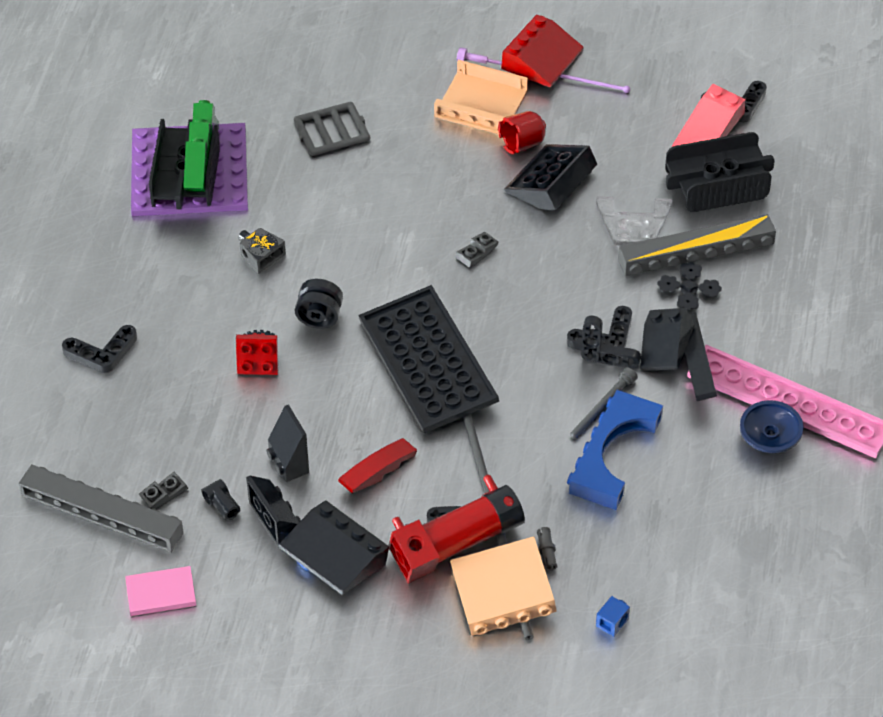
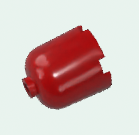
[498,111,546,154]

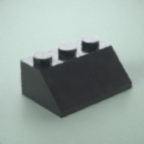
[246,475,301,547]

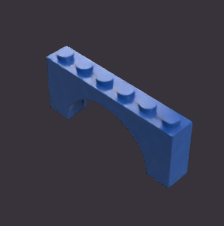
[567,390,663,510]

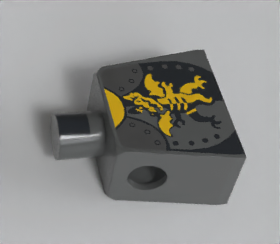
[238,228,286,274]

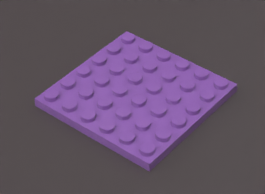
[131,123,248,217]

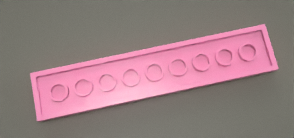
[687,345,883,458]

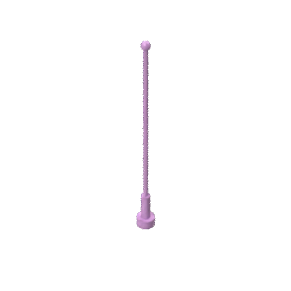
[457,47,630,93]

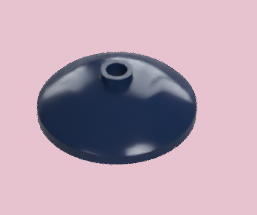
[740,400,803,453]

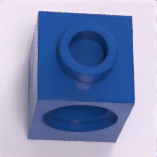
[596,596,630,637]

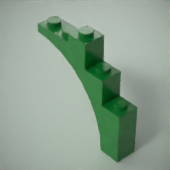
[184,100,219,192]

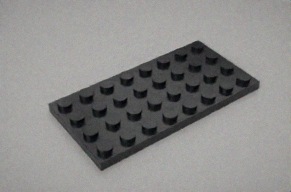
[359,285,499,433]

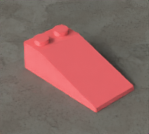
[672,84,745,147]

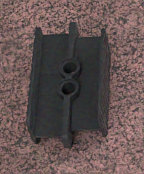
[149,119,220,210]
[665,132,775,212]

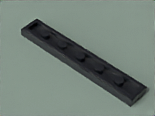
[685,312,717,401]

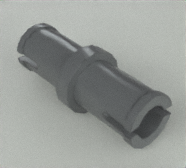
[537,527,557,571]

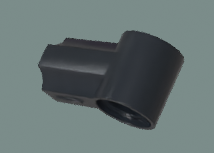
[201,479,240,520]

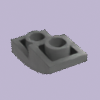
[455,232,499,268]
[139,472,188,509]

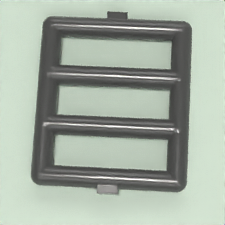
[294,102,371,156]

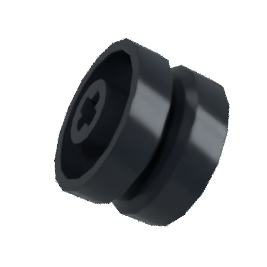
[294,278,343,329]

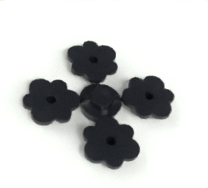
[657,262,722,311]

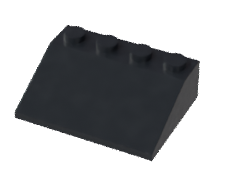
[504,144,598,210]
[279,500,390,595]

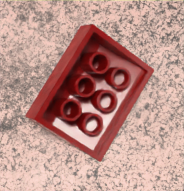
[501,14,584,87]

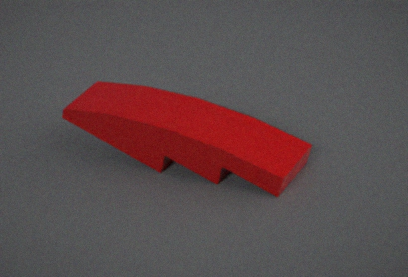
[338,438,417,493]

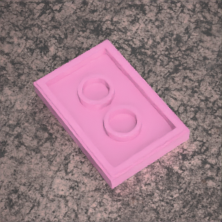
[125,566,196,616]

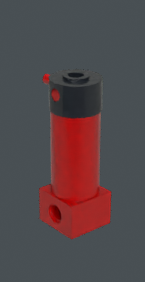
[388,474,525,584]

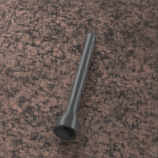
[570,367,638,439]

